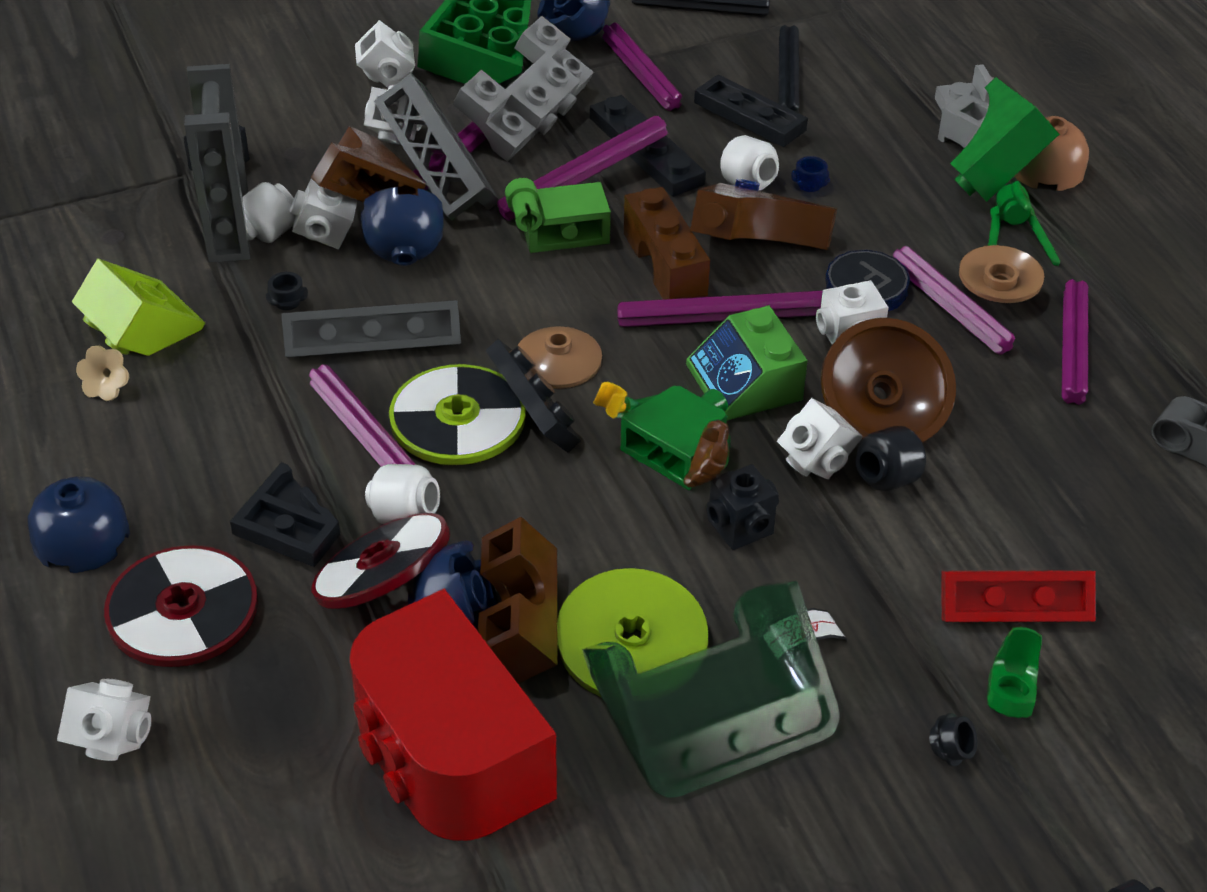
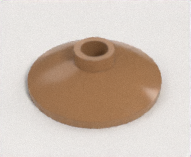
[959,245,1045,303]
[518,326,602,389]

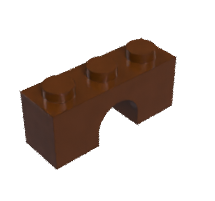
[624,187,710,299]
[478,517,557,684]

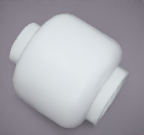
[720,135,779,191]
[242,182,296,243]
[365,464,440,524]

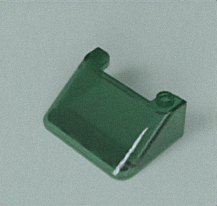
[582,581,840,797]

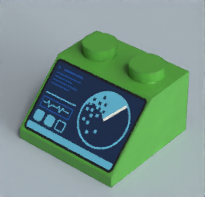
[686,305,808,420]

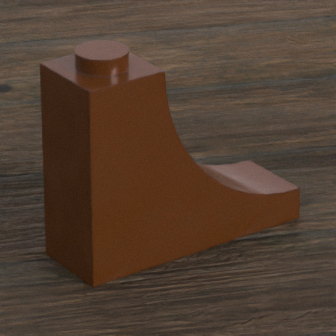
[310,126,427,202]
[690,183,838,250]

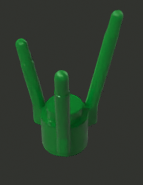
[988,181,1060,266]

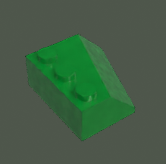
[417,0,531,84]

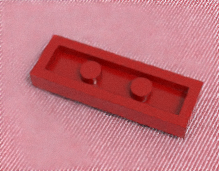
[941,570,1096,622]

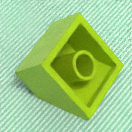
[72,258,206,356]

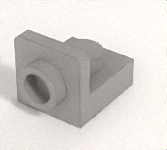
[935,64,994,111]

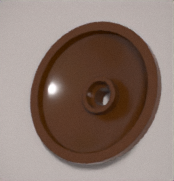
[821,318,956,443]

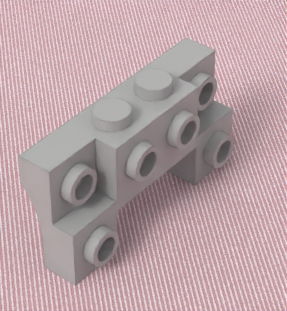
[452,16,594,162]

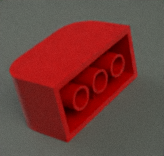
[350,588,557,841]

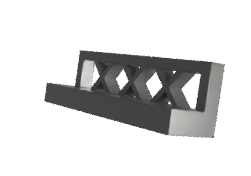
[374,73,499,220]
[282,300,461,357]

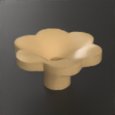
[76,345,129,401]

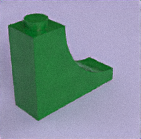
[950,77,1060,202]

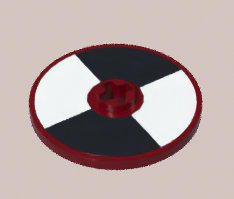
[311,513,450,609]
[104,545,258,667]

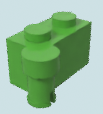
[505,178,611,253]

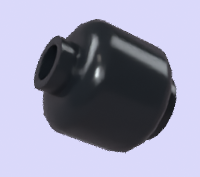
[856,426,926,491]

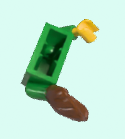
[593,382,731,491]

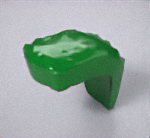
[987,627,1042,718]

